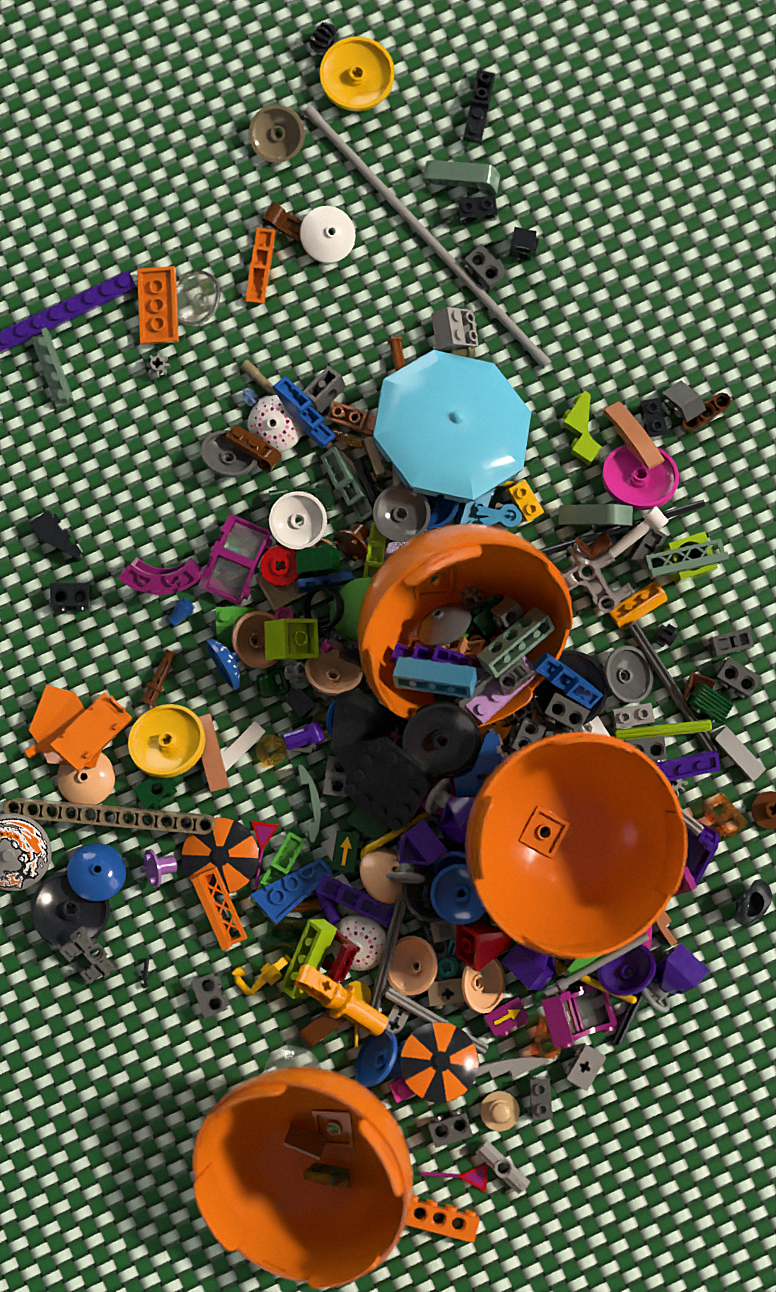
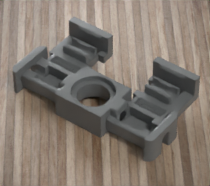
[57,926,118,984]

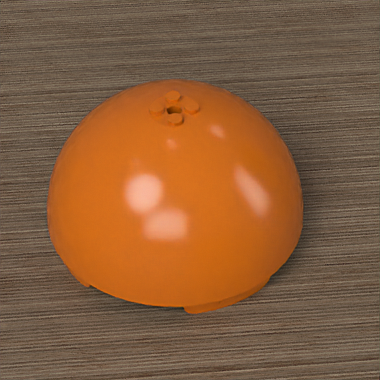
[358,524,573,727]
[465,732,687,959]
[193,1067,413,1289]

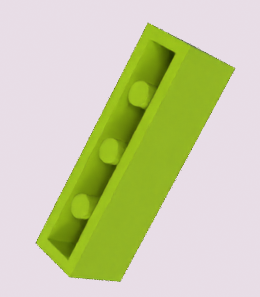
[280,919,337,998]

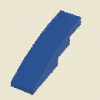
[272,376,336,449]
[532,652,603,709]

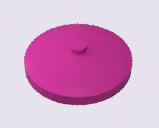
[602,444,679,510]

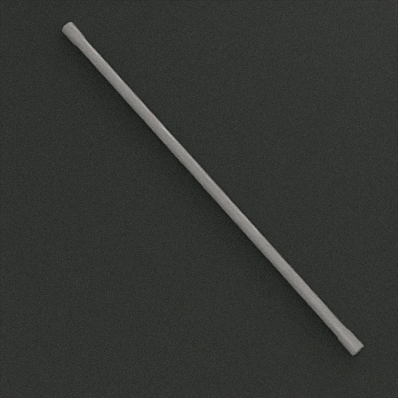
[303,105,552,369]

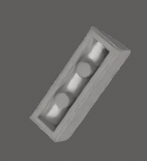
[712,726,766,782]

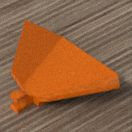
[25,685,102,768]

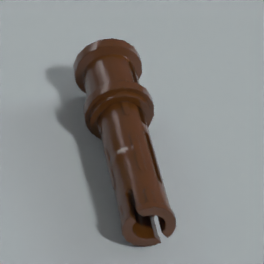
[139,649,177,708]

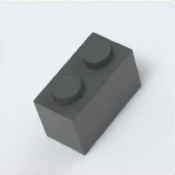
[662,380,706,422]

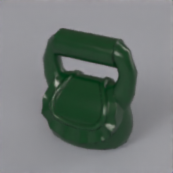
[256,668,291,699]

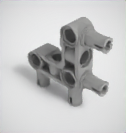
[560,543,635,613]

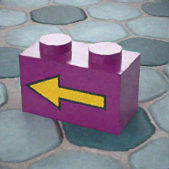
[483,996,529,1038]

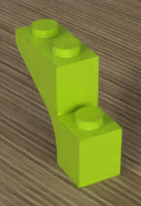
[562,391,602,466]

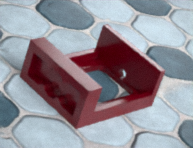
[321,931,359,982]

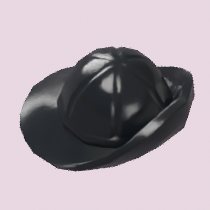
[735,879,772,925]

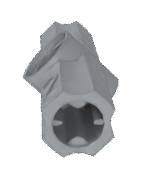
[475,1140,530,1194]

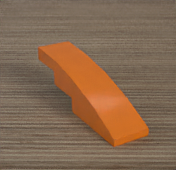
[246,227,276,304]

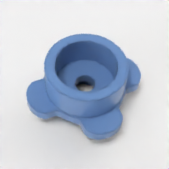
[241,389,258,406]

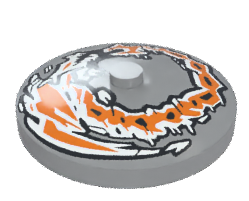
[0,813,52,891]

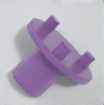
[140,849,177,888]

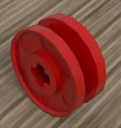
[260,546,299,587]

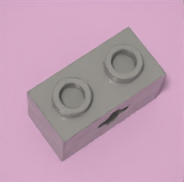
[611,703,655,730]
[564,1043,607,1091]

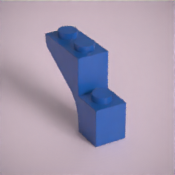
[454,729,503,797]

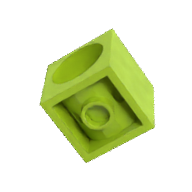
[663,531,718,585]
[264,619,319,660]

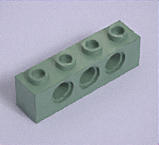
[476,607,555,678]

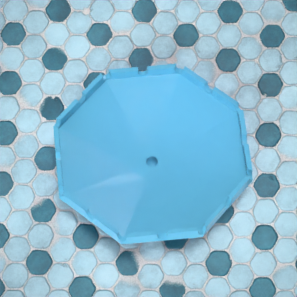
[372,350,531,503]

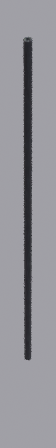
[317,500,706,626]

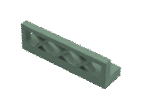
[31,328,75,409]
[645,539,729,579]

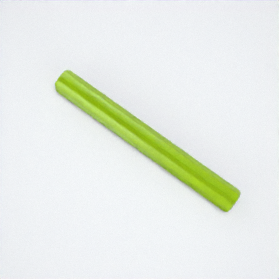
[616,720,712,740]

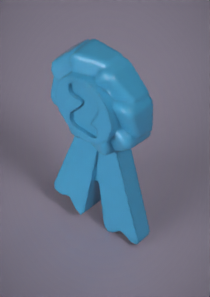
[476,504,522,528]

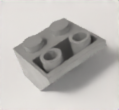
[431,307,479,352]

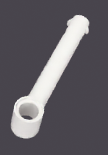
[590,506,668,569]

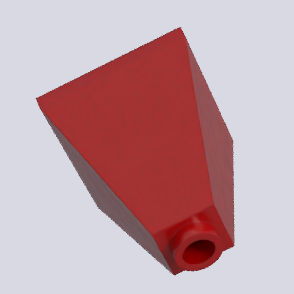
[455,921,513,971]

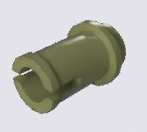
[452,346,476,359]

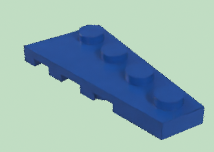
[249,858,334,925]

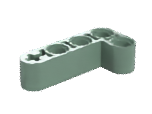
[422,160,500,195]
[558,504,633,526]

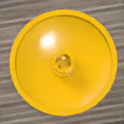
[320,37,394,111]
[128,704,206,778]

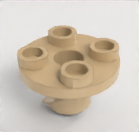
[480,1090,520,1131]

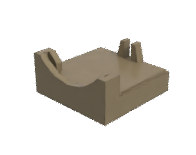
[364,436,393,482]

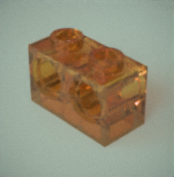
[702,793,749,838]
[530,1014,561,1060]

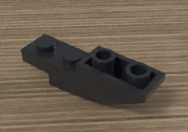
[463,69,496,144]
[327,627,362,667]

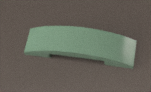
[298,765,321,843]

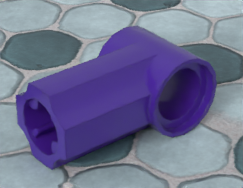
[283,722,325,751]

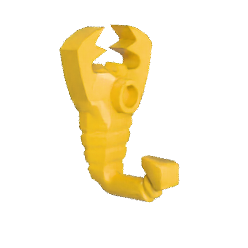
[232,954,292,996]

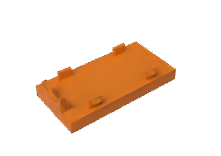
[137,266,179,345]
[50,692,132,772]

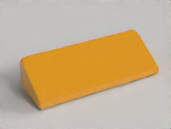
[608,581,667,630]

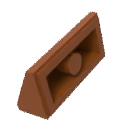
[283,1124,327,1160]

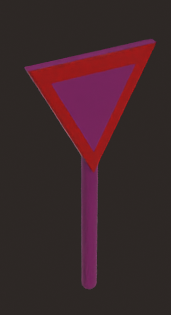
[251,821,279,888]
[420,1163,488,1193]

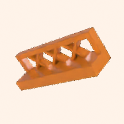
[191,867,248,951]

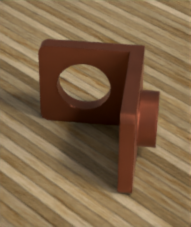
[575,532,612,561]
[683,672,715,699]

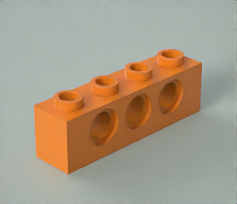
[406,1195,480,1243]

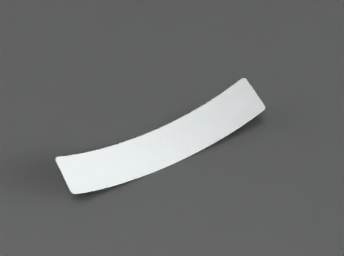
[203,721,265,776]

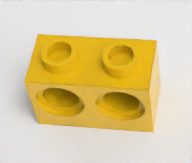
[505,479,544,522]

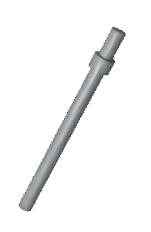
[543,933,650,997]

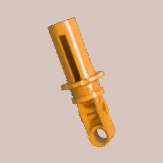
[294,964,388,1037]

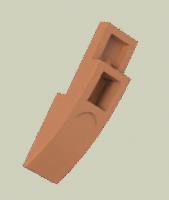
[327,401,376,437]

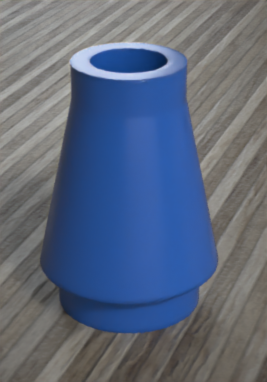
[168,597,195,626]

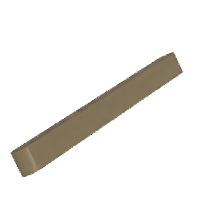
[4,798,216,834]

